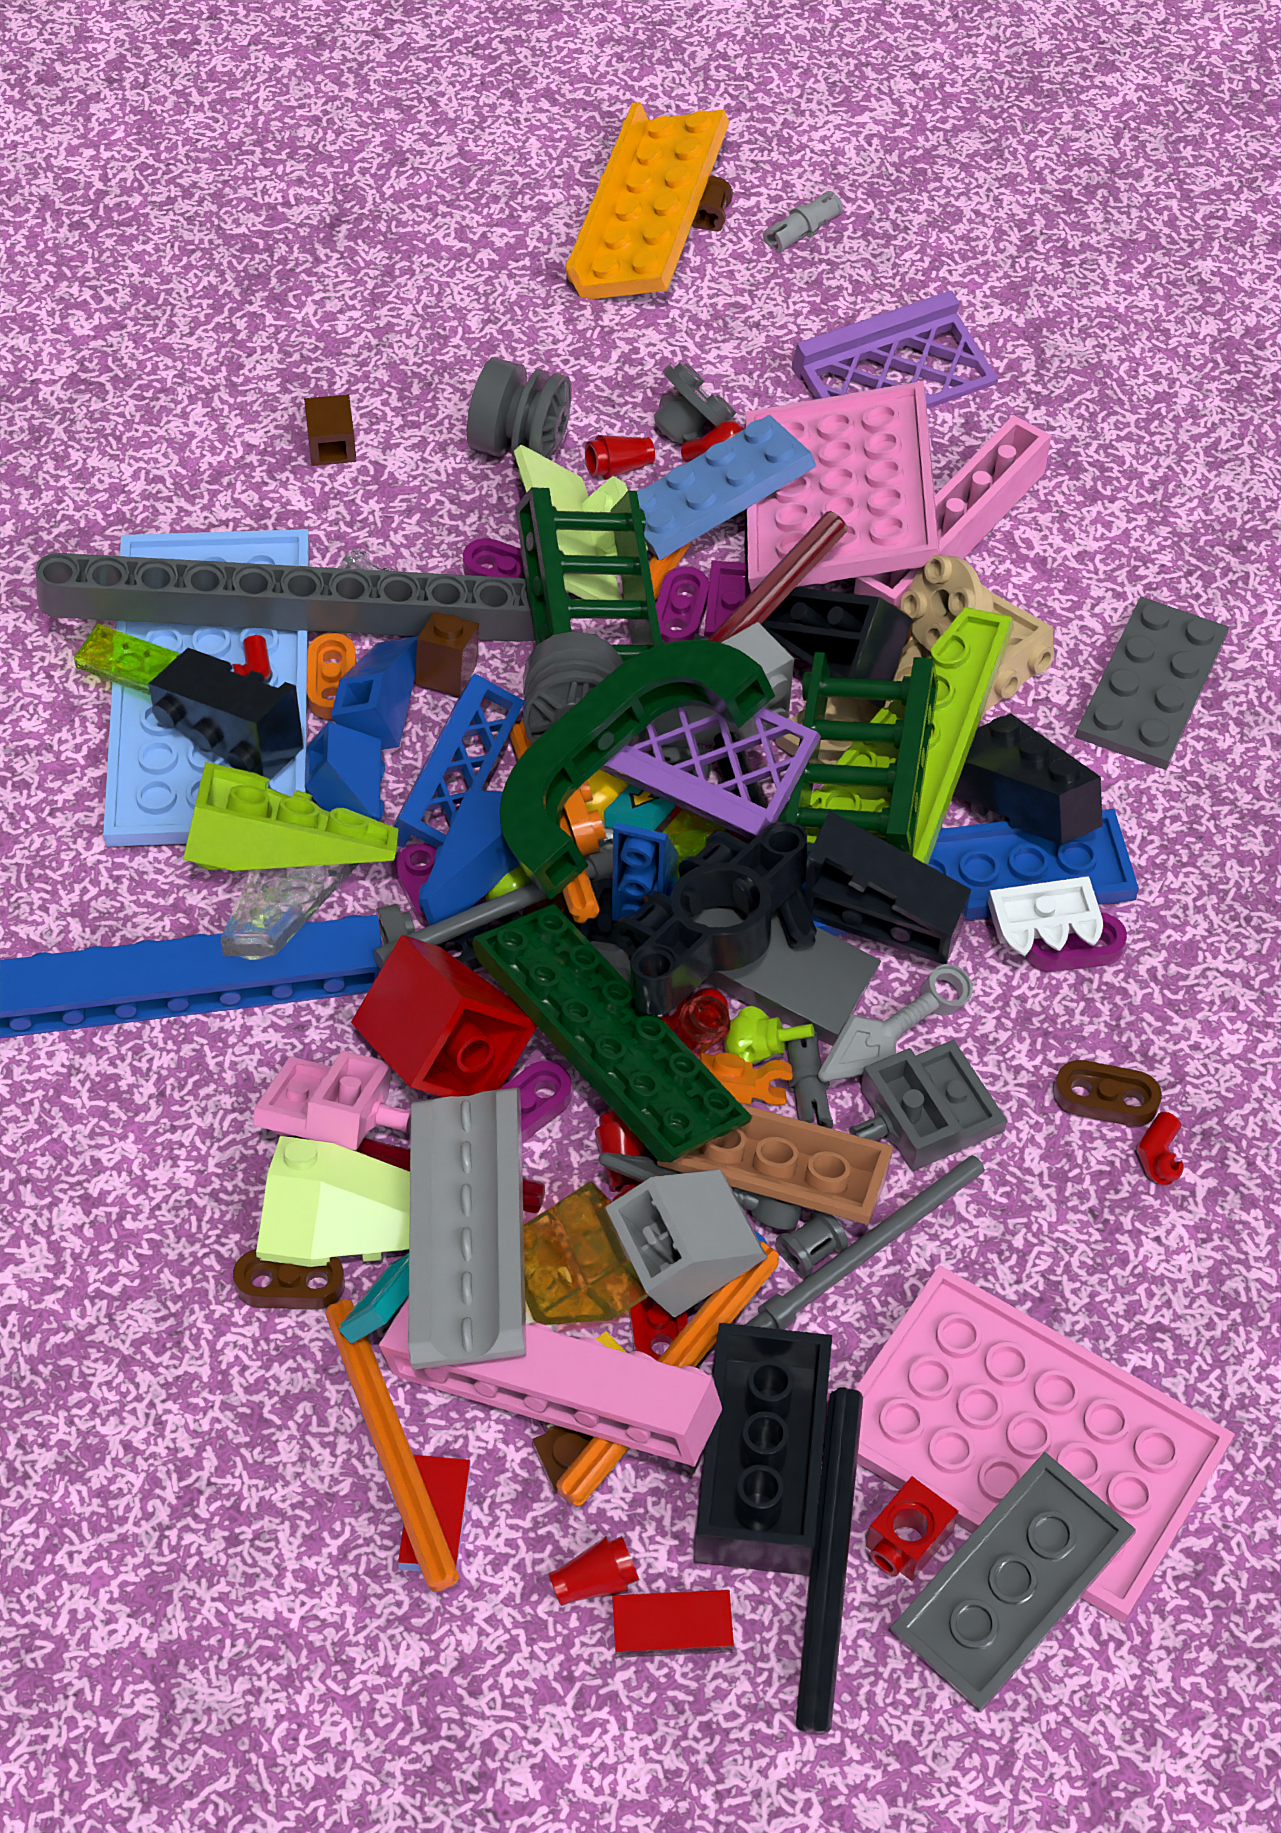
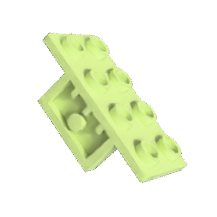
[514,445,648,600]

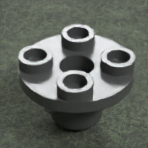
[654,362,737,444]

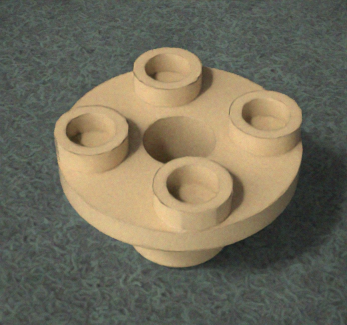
[900,555,993,651]

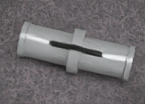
[763,191,843,254]

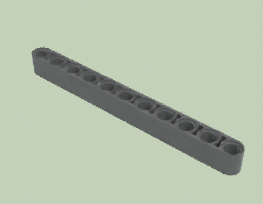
[35,553,535,642]

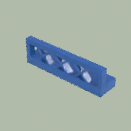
[392,673,524,848]

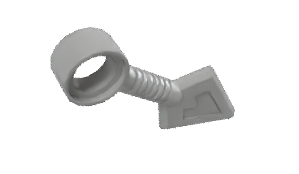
[818,964,973,1082]

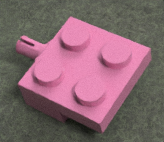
[253,1050,411,1151]

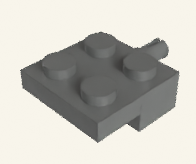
[849,1040,1007,1172]

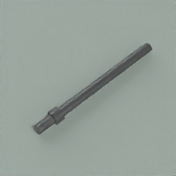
[373,848,613,969]
[744,1155,985,1330]

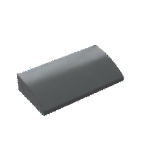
[691,906,881,1046]

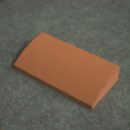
[657,1104,894,1225]

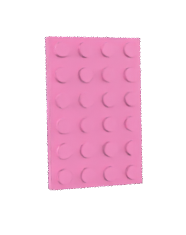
[746,381,940,592]
[823,1265,1235,1624]

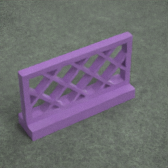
[791,290,999,409]
[600,706,821,841]

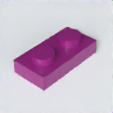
[704,560,751,637]

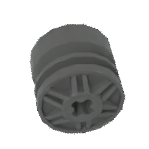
[466,357,572,462]
[523,631,623,744]

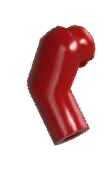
[1137,1111,1184,1185]

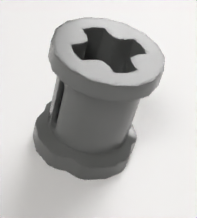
[775,1210,848,1278]

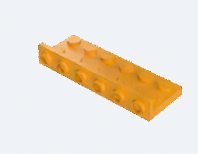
[566,102,730,299]

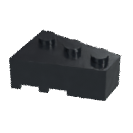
[761,587,913,708]
[148,648,304,780]
[952,713,1103,845]
[804,810,971,964]

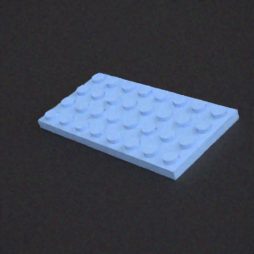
[103,529,310,847]

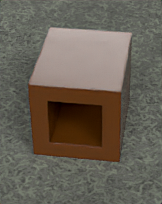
[304,394,356,466]
[415,612,479,696]

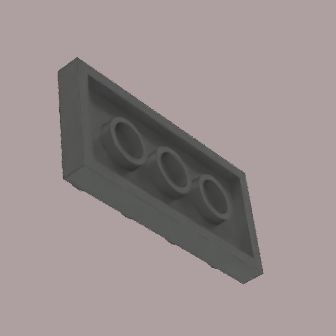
[1075,596,1229,770]
[890,1451,1136,1713]

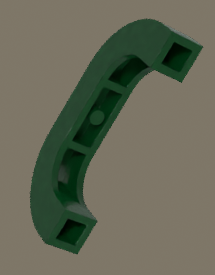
[500,640,775,900]

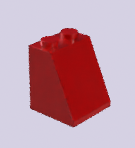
[351,934,537,1097]

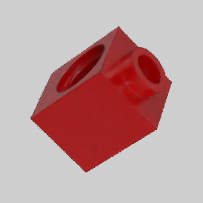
[866,1476,959,1582]

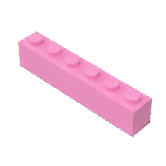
[854,415,1052,609]
[379,1296,722,1467]

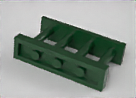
[515,487,666,663]
[779,652,939,856]

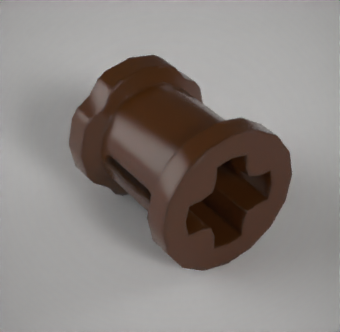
[692,176,733,232]

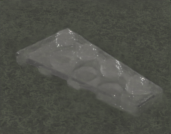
[221,863,360,960]

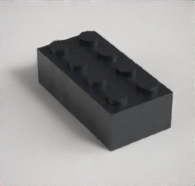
[694,1323,832,1576]

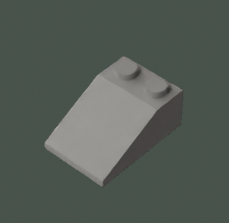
[639,622,794,752]

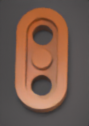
[306,633,357,719]
[564,781,607,857]

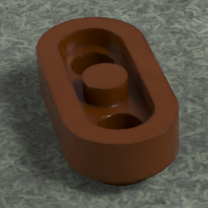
[1054,1060,1162,1126]
[233,1249,345,1309]

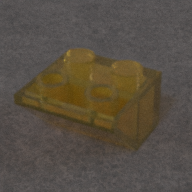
[524,1181,649,1325]

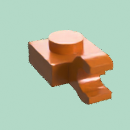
[699,1053,793,1105]

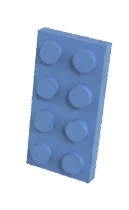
[636,414,817,560]

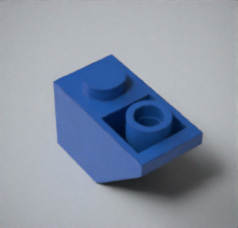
[304,721,385,821]

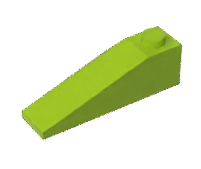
[183,762,398,871]

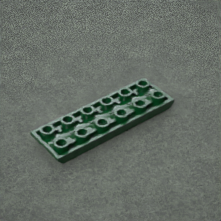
[472,904,752,1163]

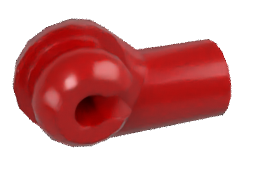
[681,421,745,462]
[232,635,271,680]

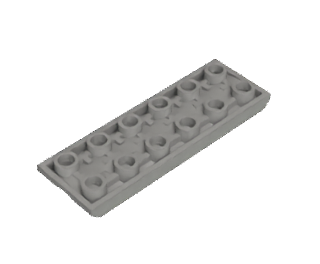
[408,1087,526,1370]

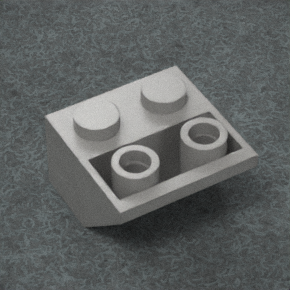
[605,1169,768,1318]

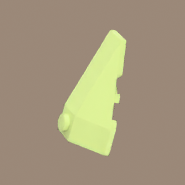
[256,1136,410,1267]

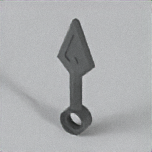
[598,1153,803,1230]

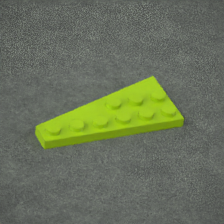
[805,607,1013,865]

